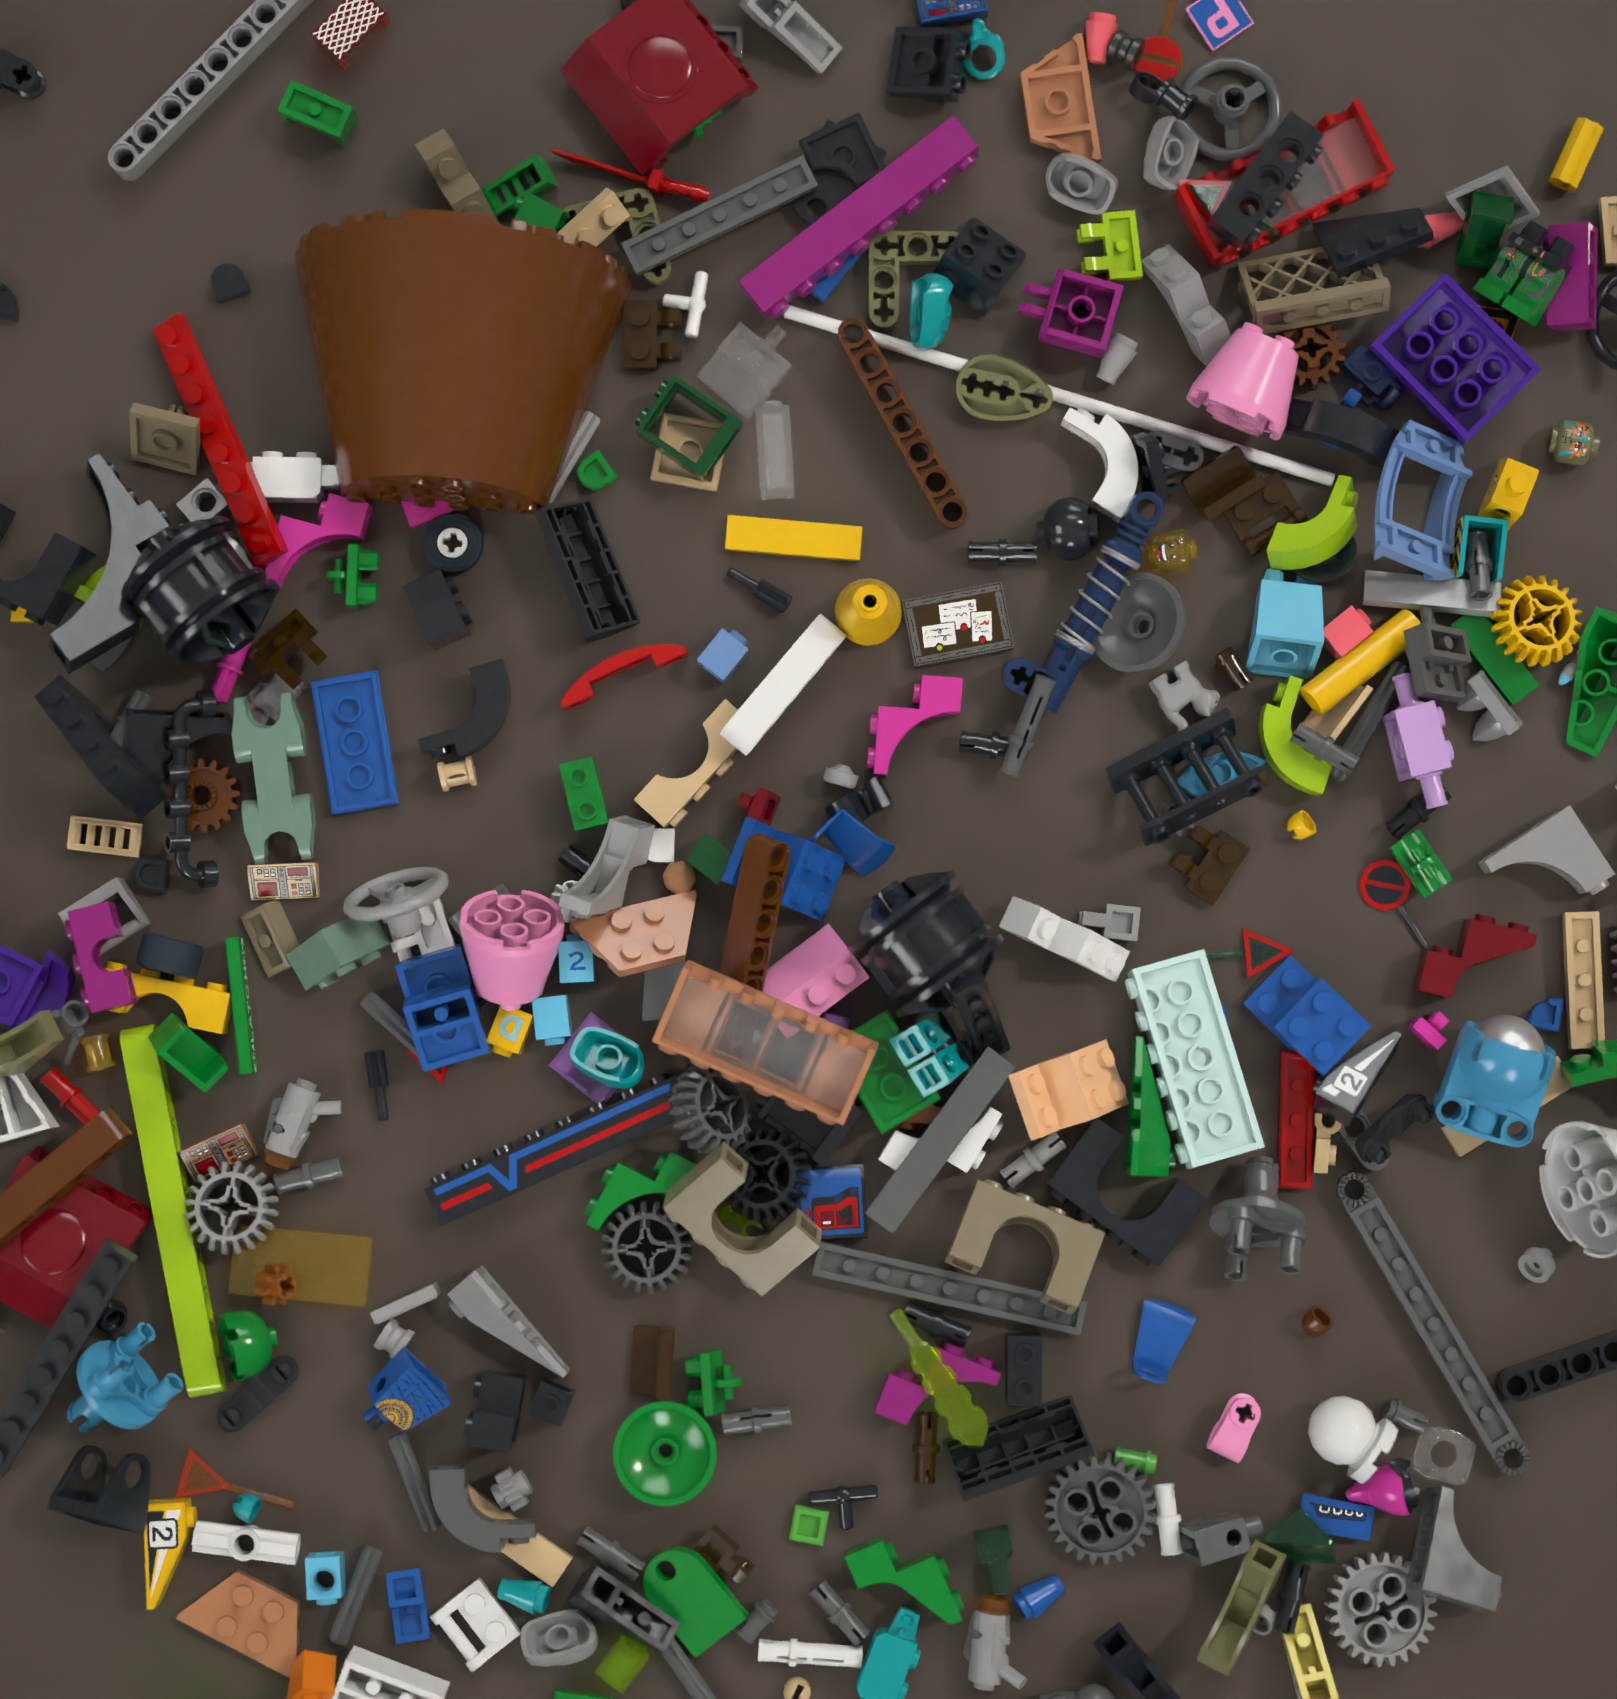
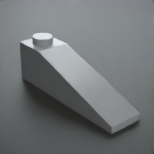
[447,1265,571,1378]

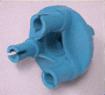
[67,1322,184,1432]

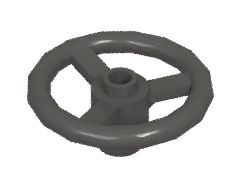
[1181,57,1282,161]

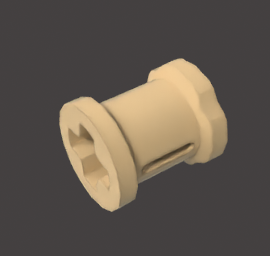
[437,756,477,792]

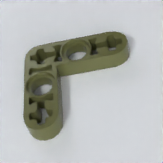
[562,188,672,286]
[868,231,959,331]

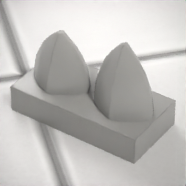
[1457,669,1523,742]

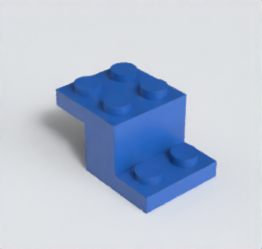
[721,817,846,922]
[395,944,490,1072]
[1242,955,1371,1076]

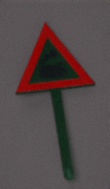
[1182,928,1295,979]

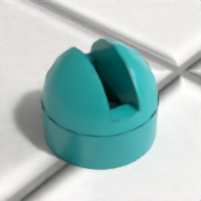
[232,1493,262,1524]

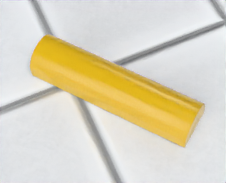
[1299,609,1421,717]

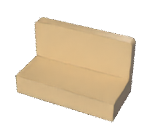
[1302,685,1373,741]

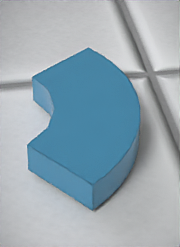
[1177,752,1267,798]

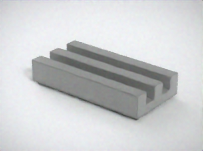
[370,1282,442,1324]

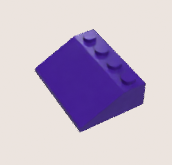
[1368,272,1541,446]

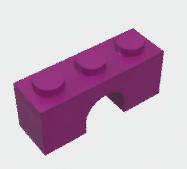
[65,901,138,1013]

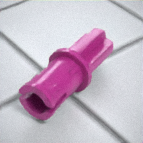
[210,643,252,704]

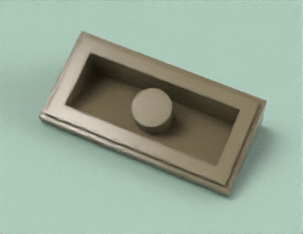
[240,900,300,978]

